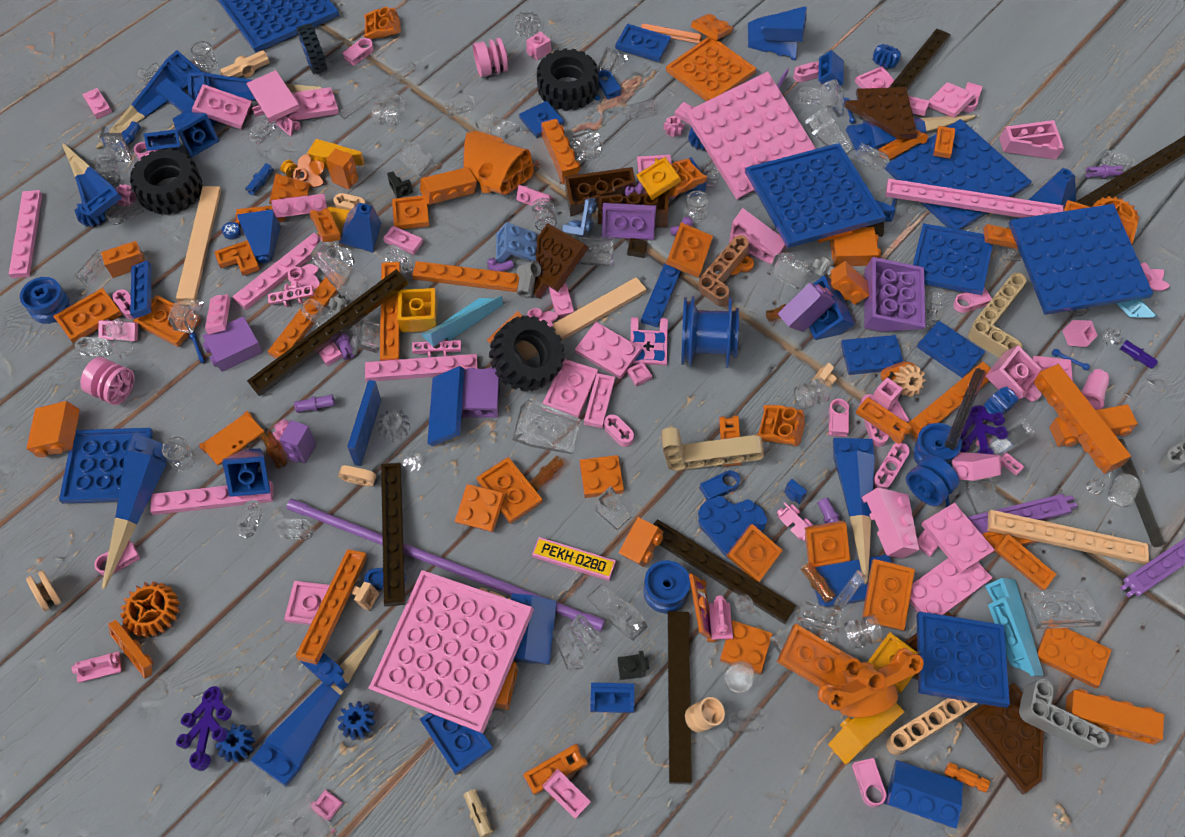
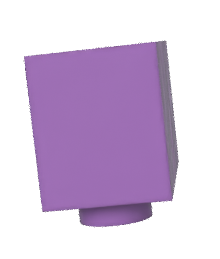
[279,420,316,464]

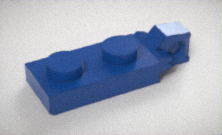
[301,652,349,691]

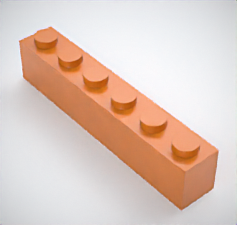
[1034,363,1131,474]

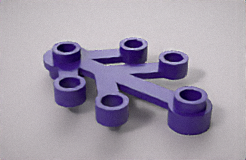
[955,405,1009,455]
[176,686,232,772]

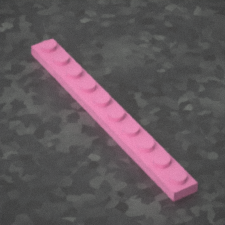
[885,179,1063,218]

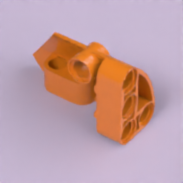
[464,131,534,195]

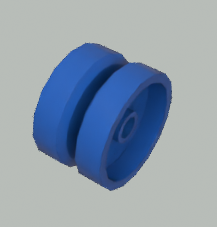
[20,277,71,324]
[913,423,962,467]
[906,455,959,507]
[643,560,690,614]

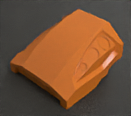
[364,6,401,40]
[669,158,707,196]
[756,405,805,447]

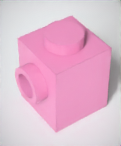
[526,32,551,61]
[1062,320,1098,347]
[872,377,903,410]

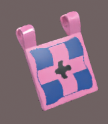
[630,317,668,365]

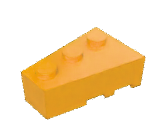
[828,703,905,765]

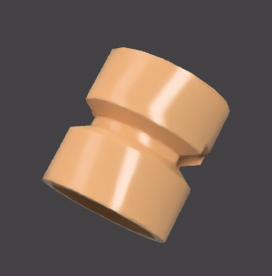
[685,697,725,733]

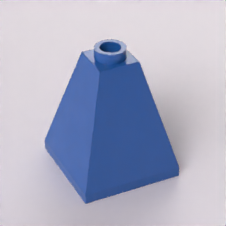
[173,112,219,158]
[1029,168,1076,210]
[339,202,382,253]
[237,209,281,263]
[222,448,271,497]

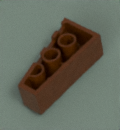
[565,167,636,217]
[597,190,669,228]

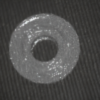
[735,594,754,615]

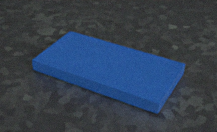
[427,366,464,446]
[347,380,381,466]
[809,555,892,609]

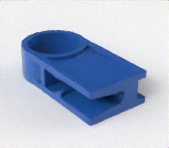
[598,70,622,100]
[699,470,740,500]

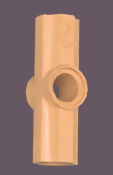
[219,50,270,78]

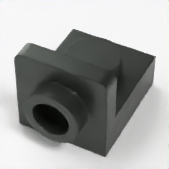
[387,171,413,198]
[617,651,649,680]

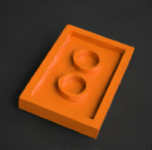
[665,222,713,278]
[54,288,122,343]
[133,295,201,347]
[476,457,543,524]
[861,559,915,631]
[1037,620,1111,689]
[777,624,845,691]

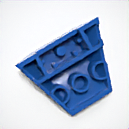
[748,14,797,61]

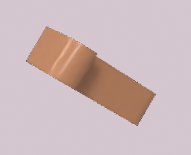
[699,235,749,306]

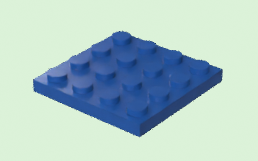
[913,223,993,295]
[59,428,153,504]
[917,611,1010,708]

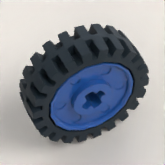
[296,23,328,75]

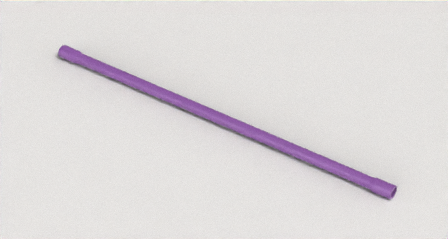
[287,499,605,632]

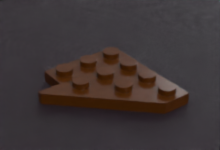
[844,87,917,139]
[534,223,589,299]
[962,683,1044,795]

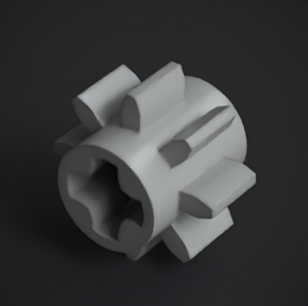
[813,256,835,276]
[328,294,350,314]

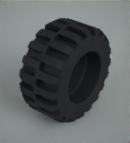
[537,48,598,111]
[130,148,203,215]
[489,315,565,392]

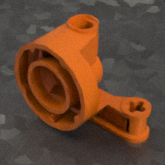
[818,648,924,718]

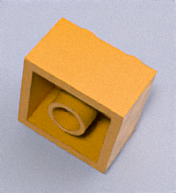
[397,288,438,332]

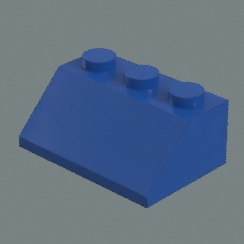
[809,275,855,340]
[511,593,557,665]
[884,760,963,829]

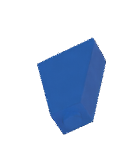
[761,6,807,42]

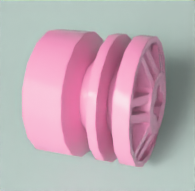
[473,37,508,77]
[80,357,135,405]

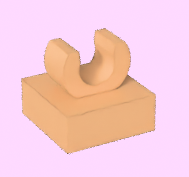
[811,363,837,387]
[351,582,380,611]

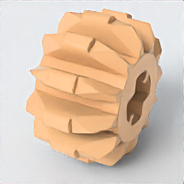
[892,364,927,397]

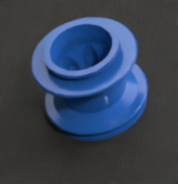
[681,296,739,369]

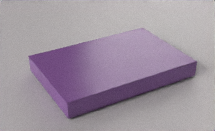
[602,203,656,240]

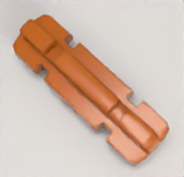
[945,762,990,793]

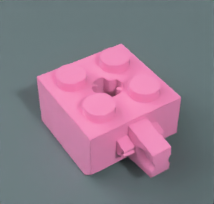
[985,345,1042,402]

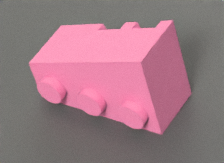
[999,120,1064,160]
[729,208,786,266]
[862,487,919,559]

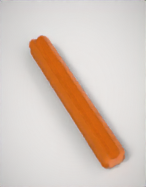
[641,23,702,43]

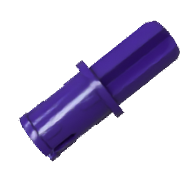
[1120,340,1158,369]

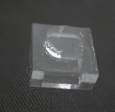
[770,627,791,654]

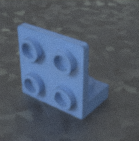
[562,198,597,235]
[496,222,537,263]

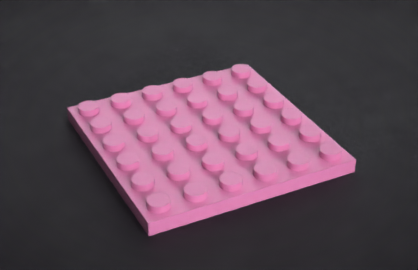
[684,71,816,200]
[368,570,534,734]

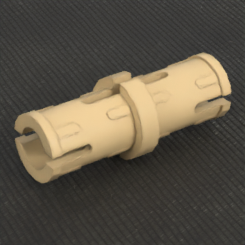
[463,789,493,837]

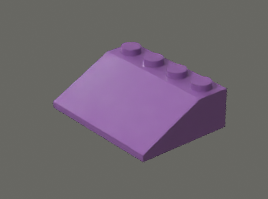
[864,257,926,332]

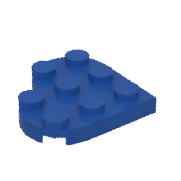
[698,496,767,560]

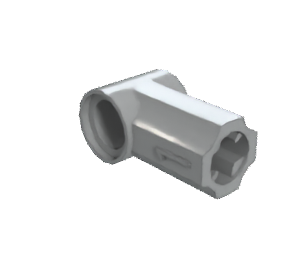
[517,261,541,298]

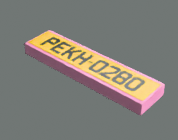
[532,537,616,581]

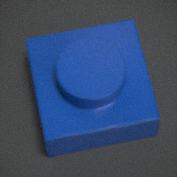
[784,479,807,504]

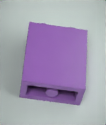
[778,283,835,332]
[202,316,263,372]
[461,368,500,418]

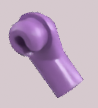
[625,181,644,196]
[670,217,693,236]
[487,258,514,272]

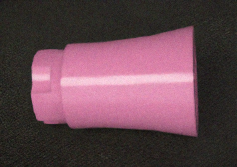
[1081,369,1110,410]

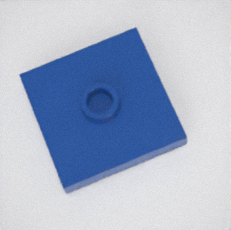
[519,101,564,138]

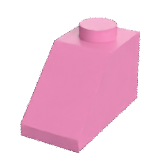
[952,452,1001,481]

